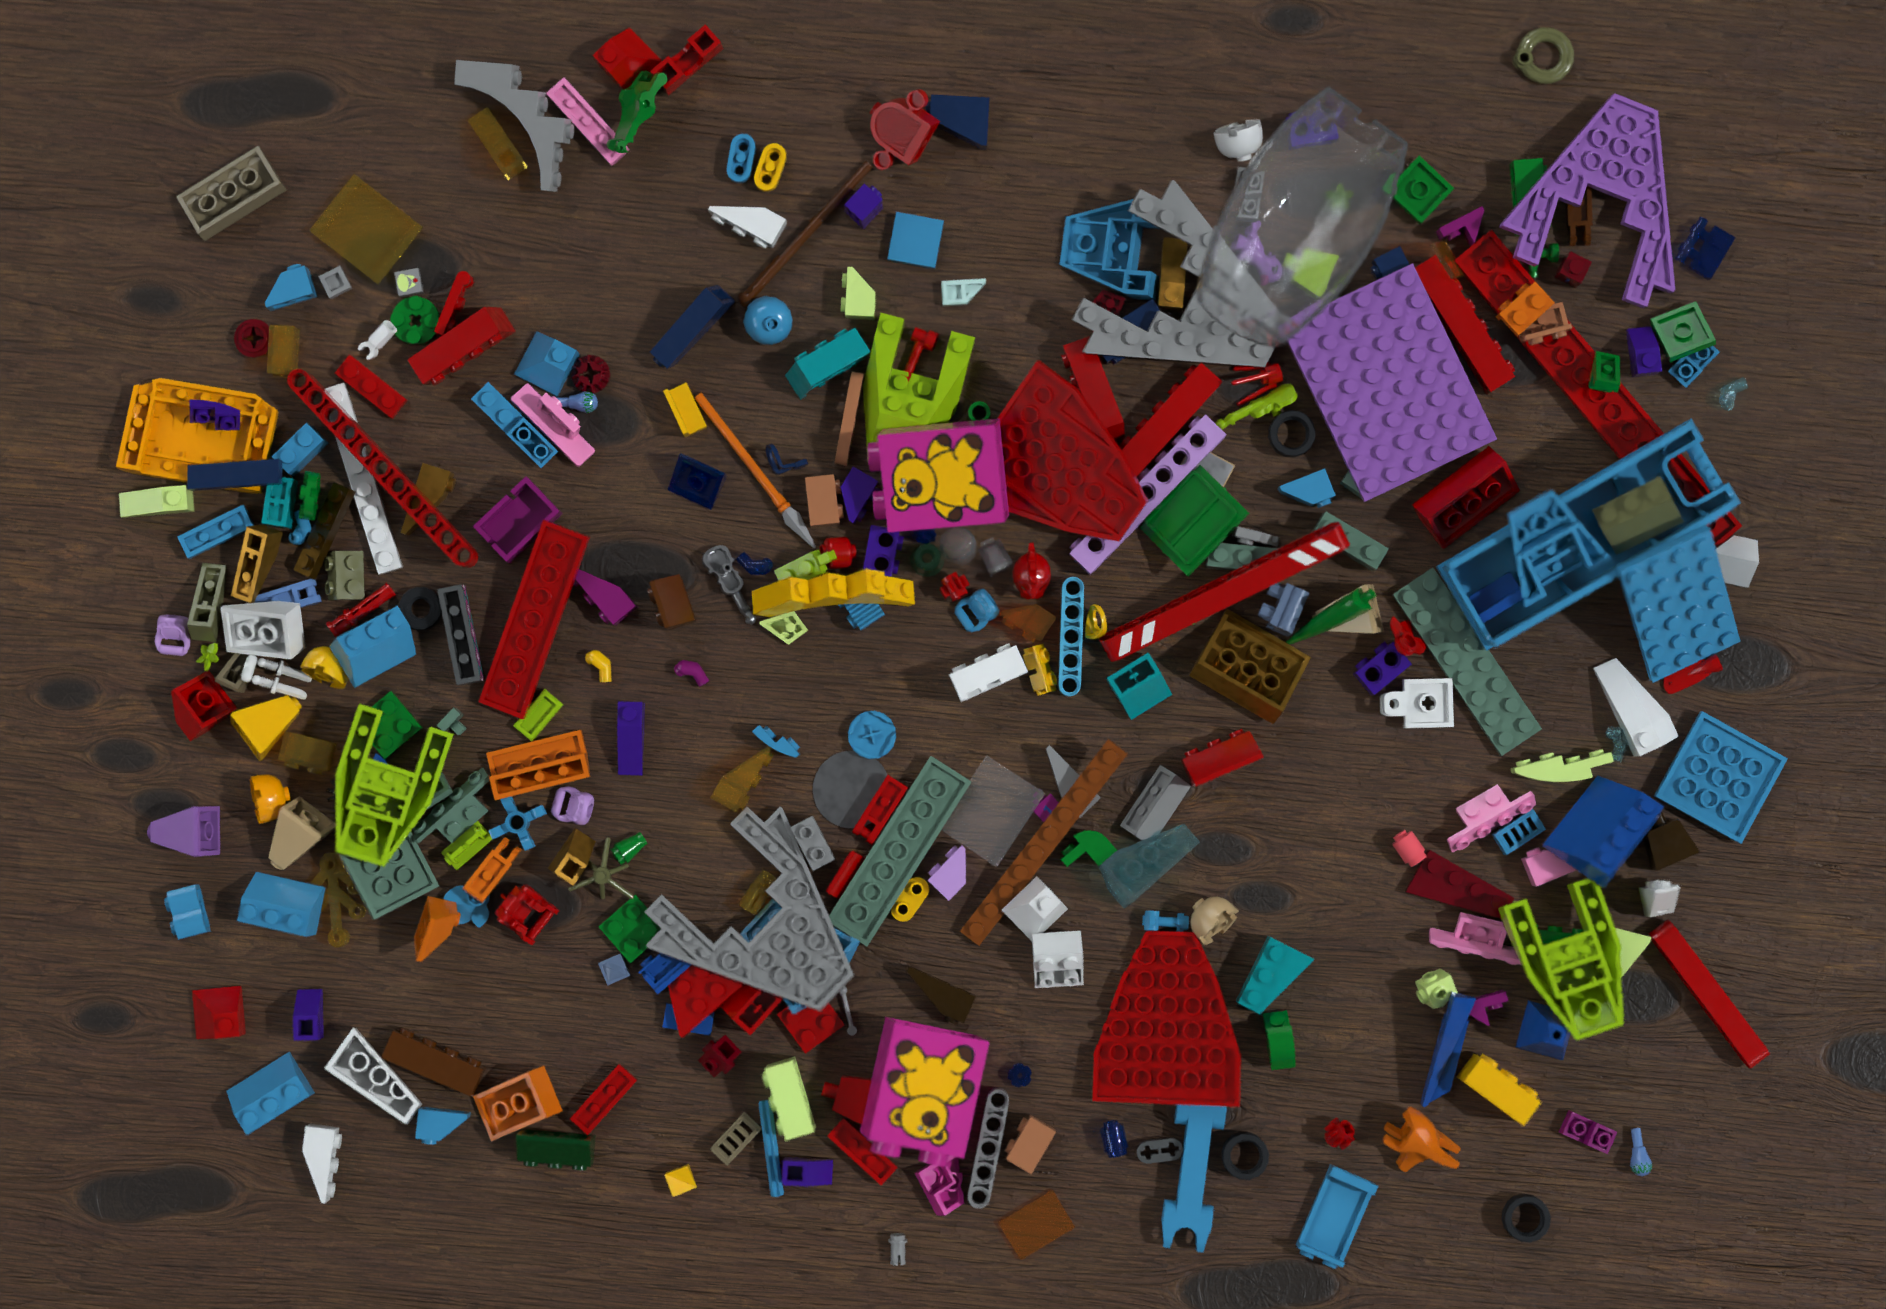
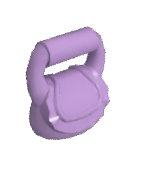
[155,615,190,656]
[551,786,594,825]

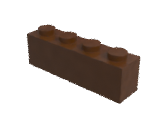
[381,1027,486,1096]

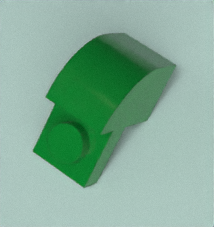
[1060,830,1117,867]
[1263,1011,1296,1070]

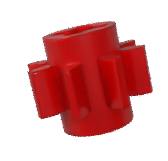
[939,572,970,602]
[1324,1118,1355,1150]

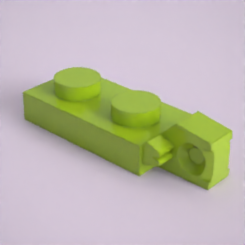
[774,550,837,581]

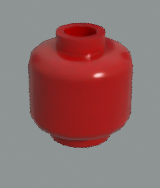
[819,536,856,569]

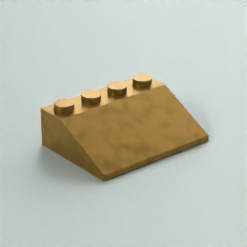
[1189,609,1311,724]

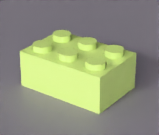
[762,1056,816,1140]

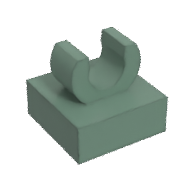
[437,708,467,735]

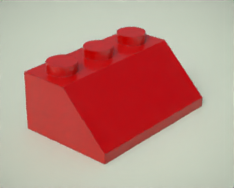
[1181,729,1264,787]

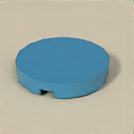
[848,711,896,759]

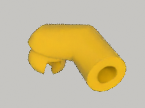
[585,650,612,682]

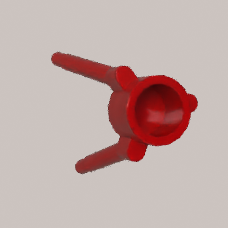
[1231,362,1283,406]

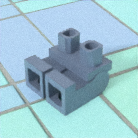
[1258,583,1309,637]

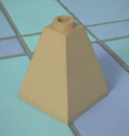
[1312,584,1384,633]
[268,796,336,870]

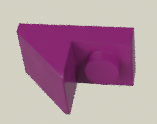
[1436,206,1484,246]
[1469,990,1508,1026]

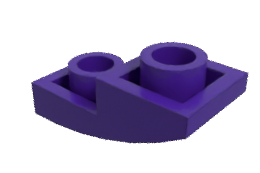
[190,400,240,431]

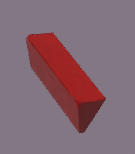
[826,850,865,899]

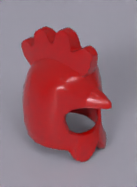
[1012,543,1051,600]

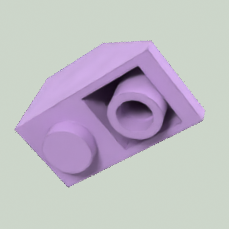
[928,845,966,901]

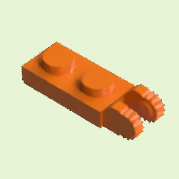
[462,837,522,904]

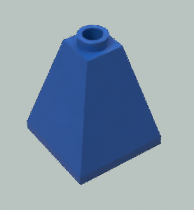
[1515,1000,1570,1060]

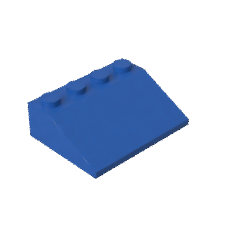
[1542,776,1664,888]

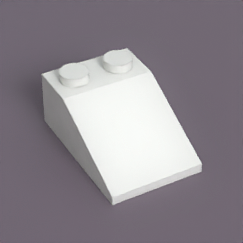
[221,601,306,659]

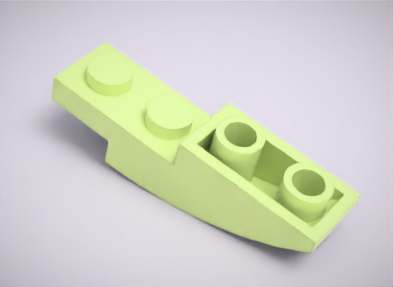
[1510,749,1614,782]

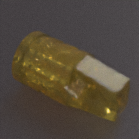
[738,870,776,916]

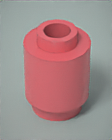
[1392,829,1427,867]

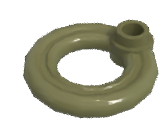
[1512,27,1574,84]

